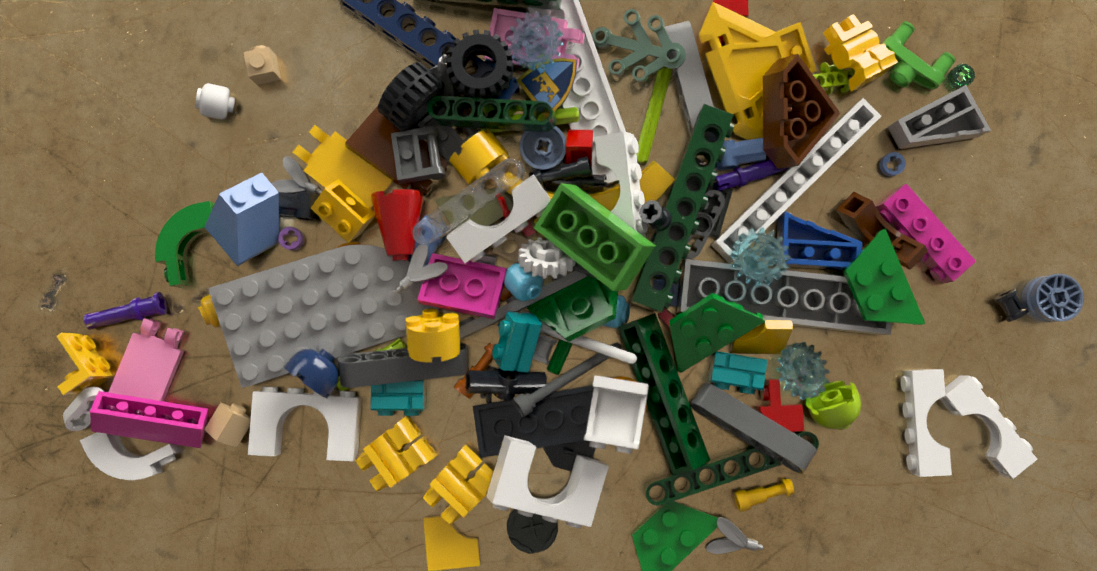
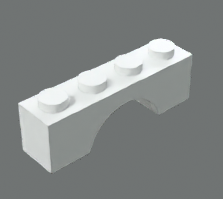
[595,132,648,238]
[446,174,551,263]
[901,369,952,477]
[940,375,1037,479]

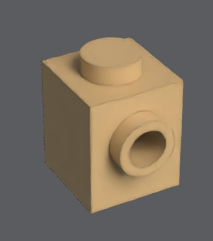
[243,45,282,85]
[204,402,251,448]

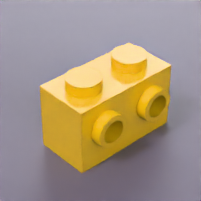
[311,179,375,243]

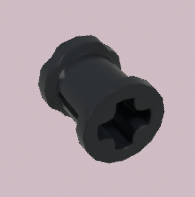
[639,200,672,231]
[994,288,1029,322]

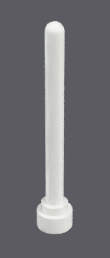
[520,310,637,364]

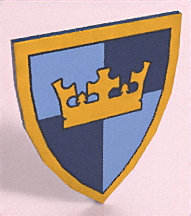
[516,58,577,119]

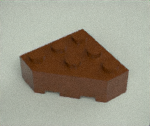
[763,54,841,169]

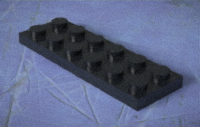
[473,379,627,458]

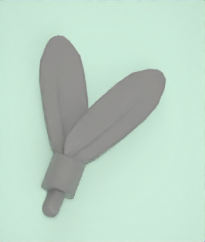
[429,54,455,97]
[271,156,323,195]
[396,243,448,293]
[706,517,764,554]

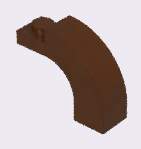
[836,192,928,270]

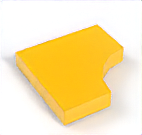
[730,320,793,354]
[423,515,481,571]

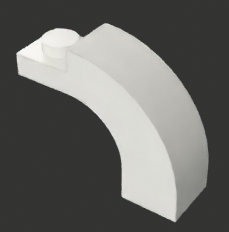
[80,432,183,480]

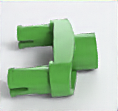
[882,21,956,89]

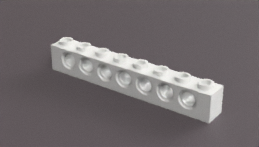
[711,98,881,263]

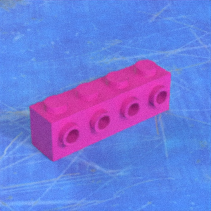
[876,183,976,284]
[90,391,208,448]

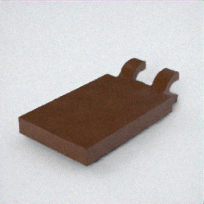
[345,107,449,196]

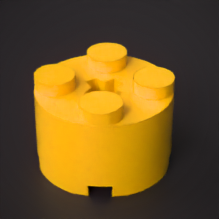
[449,129,510,189]
[405,308,460,362]

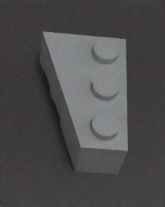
[888,85,991,149]

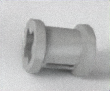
[533,334,558,365]

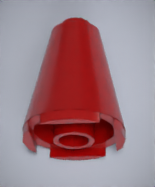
[371,189,423,261]

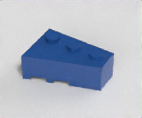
[776,211,862,270]

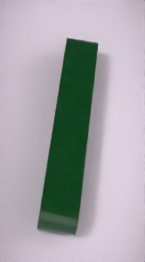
[643,431,819,506]

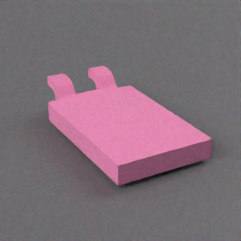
[484,8,585,70]
[108,318,185,401]

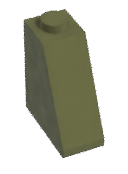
[435,187,514,229]

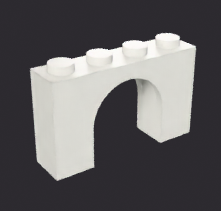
[248,386,362,461]
[486,435,609,528]

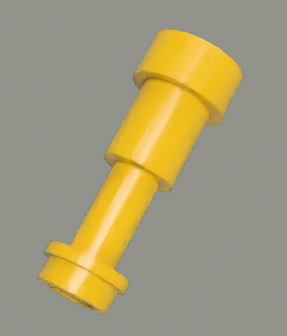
[733,479,795,512]

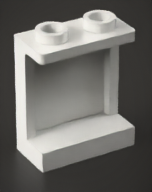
[584,375,649,454]

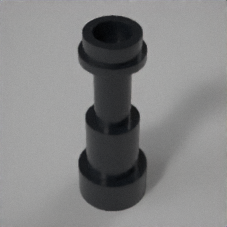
[533,156,593,187]

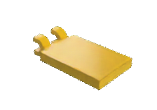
[292,125,394,209]

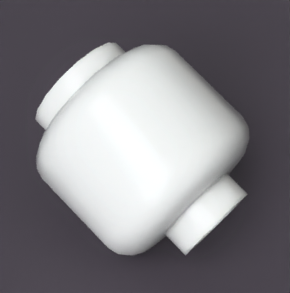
[195,84,235,119]

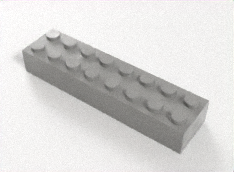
[677,259,892,336]

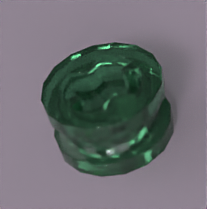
[947,64,975,89]

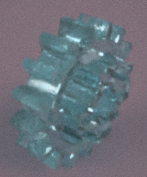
[507,11,564,71]
[730,227,790,286]
[776,342,830,400]

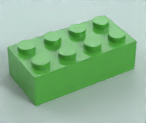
[534,183,656,291]

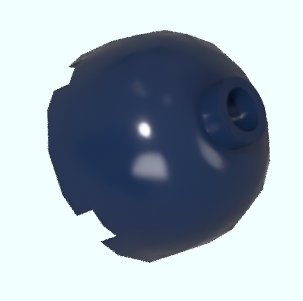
[284,348,339,399]

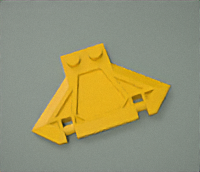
[698,2,817,140]

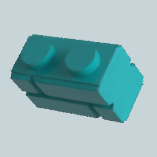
[492,311,542,372]
[708,351,768,395]
[371,379,427,416]

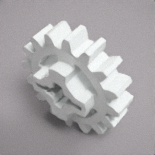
[518,237,575,279]

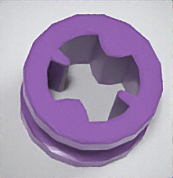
[278,227,304,251]

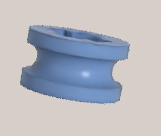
[880,152,906,176]

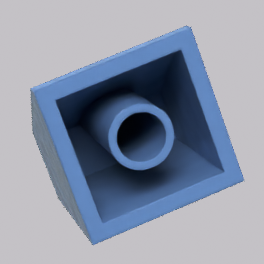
[205,173,279,266]

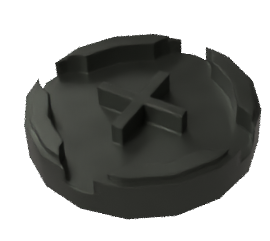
[507,509,558,554]

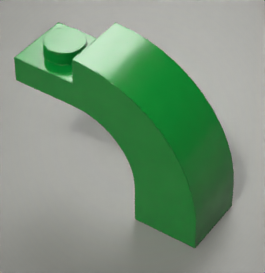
[155,201,215,288]

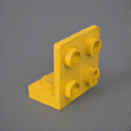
[57,333,113,395]

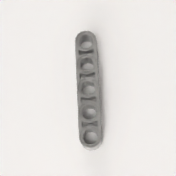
[664,21,716,142]

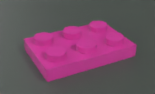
[417,253,507,319]

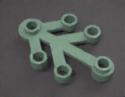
[592,9,686,82]

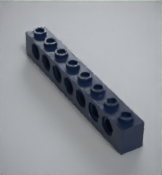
[338,0,520,112]

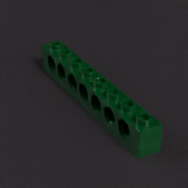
[630,104,735,313]

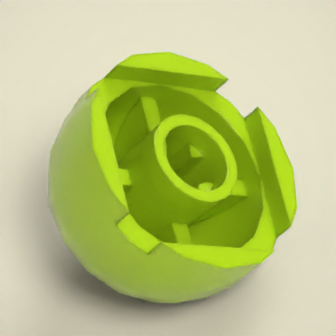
[805,381,862,430]

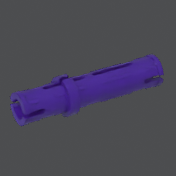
[713,159,790,192]

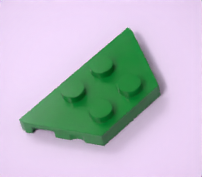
[843,229,925,325]
[527,276,618,342]
[669,293,765,373]
[631,501,719,571]

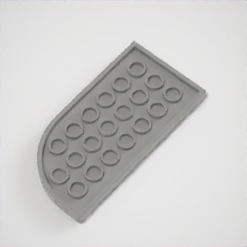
[208,245,440,388]

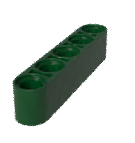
[427,96,557,132]

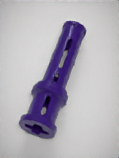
[84,292,167,330]

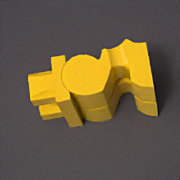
[823,14,898,92]
[355,416,437,491]
[423,444,494,525]

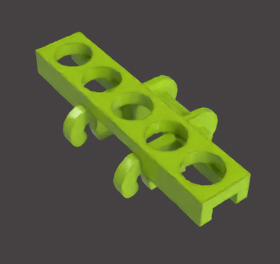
[813,62,855,95]

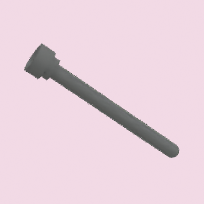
[512,342,622,417]

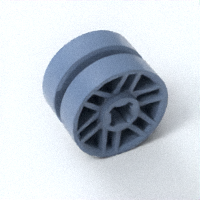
[519,126,566,173]
[1021,274,1084,323]

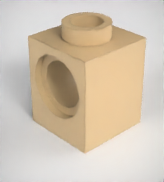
[490,232,529,264]

